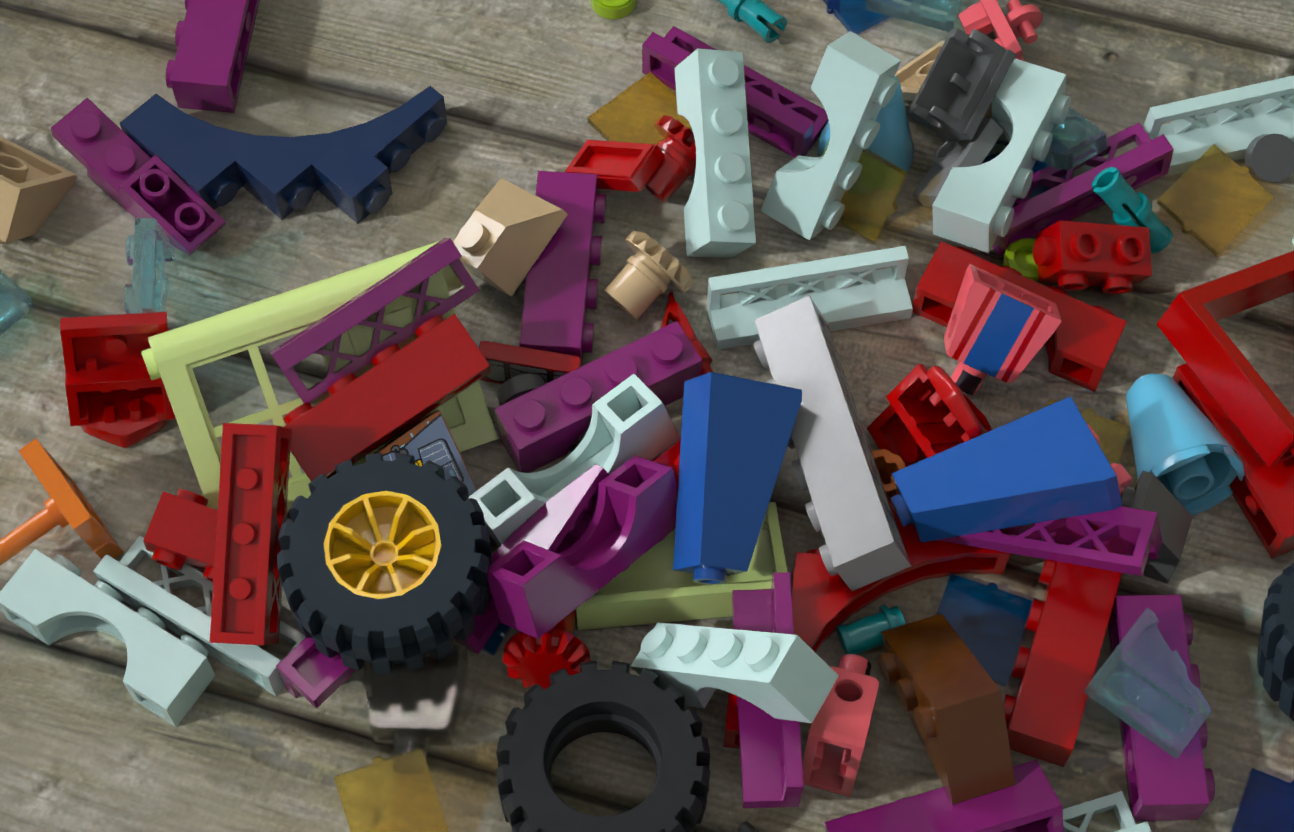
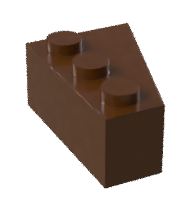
[878,613,1016,805]

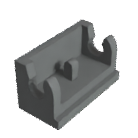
[907,29,1016,142]

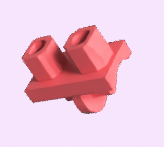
[958,0,1043,61]

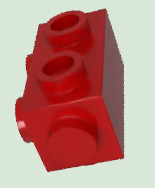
[1033,220,1152,294]
[143,489,218,583]

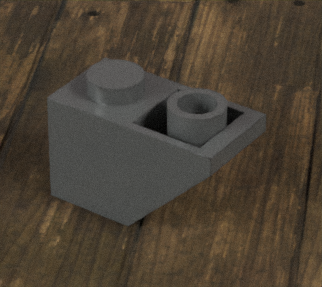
[1115,470,1193,584]

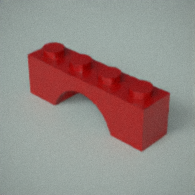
[912,241,1127,392]

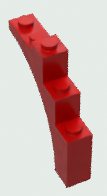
[723,499,1011,749]

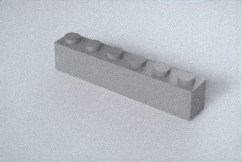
[754,295,911,591]

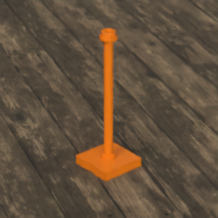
[0,438,124,566]

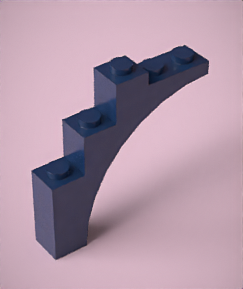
[120,86,447,224]

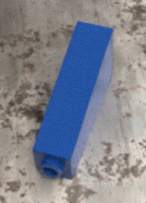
[673,372,802,584]
[890,396,1123,543]

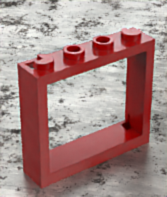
[1156,251,1294,467]

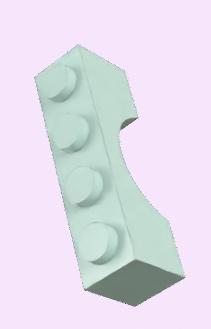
[761,31,901,240]
[675,48,756,258]
[932,59,1071,253]
[469,374,680,547]
[0,549,216,727]
[630,622,839,723]

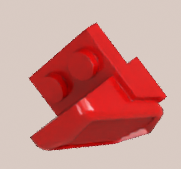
[60,312,175,448]
[866,364,992,467]

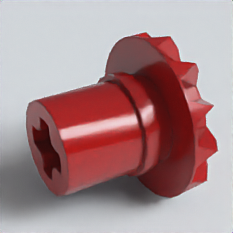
[644,115,696,203]
[502,610,590,690]

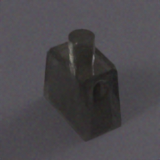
[363,645,469,774]

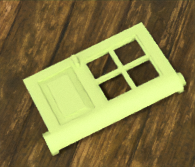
[141,240,498,512]

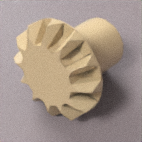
[603,231,693,320]

